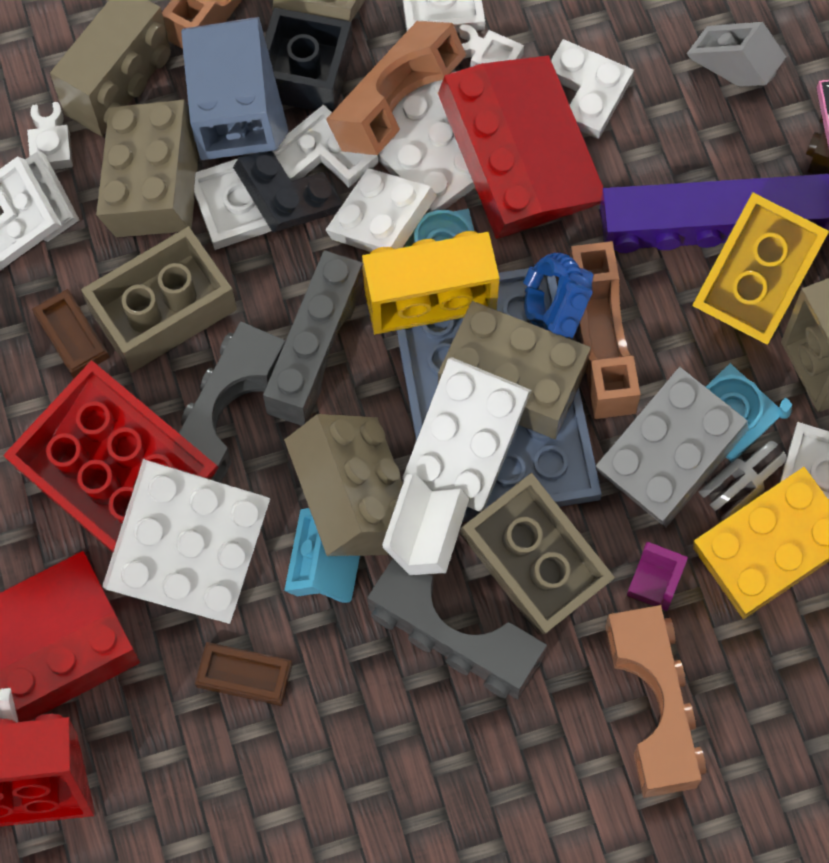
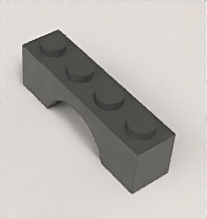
[263,250,364,426]
[179,321,285,483]
[367,559,547,700]

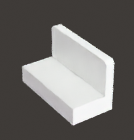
[383,473,470,575]

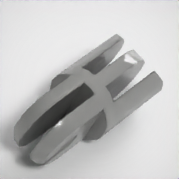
[698,441,787,521]

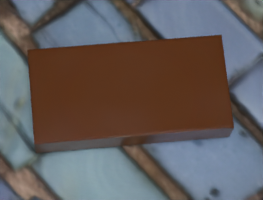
[32,289,110,378]
[195,642,293,706]

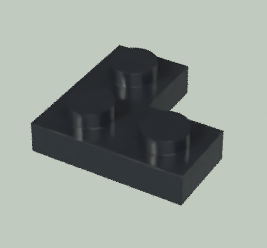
[233,151,343,233]

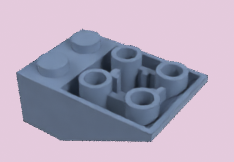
[181,17,289,160]

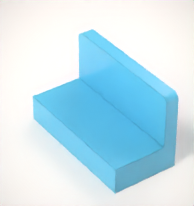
[284,508,360,603]

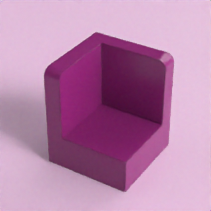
[627,542,688,611]

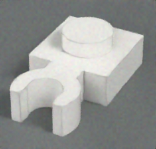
[459,24,524,67]
[27,102,73,170]

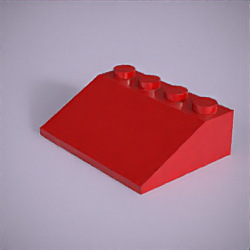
[438,55,604,239]
[3,360,218,553]
[0,551,141,722]
[0,714,94,827]

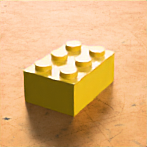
[692,192,829,345]
[362,231,500,335]
[693,467,829,620]

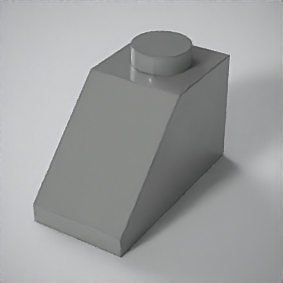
[687,22,787,86]

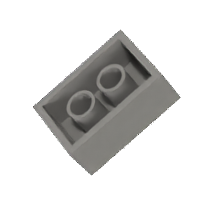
[596,367,749,528]

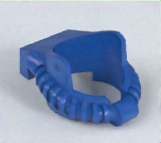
[523,253,594,338]

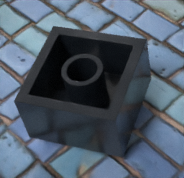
[265,7,353,112]

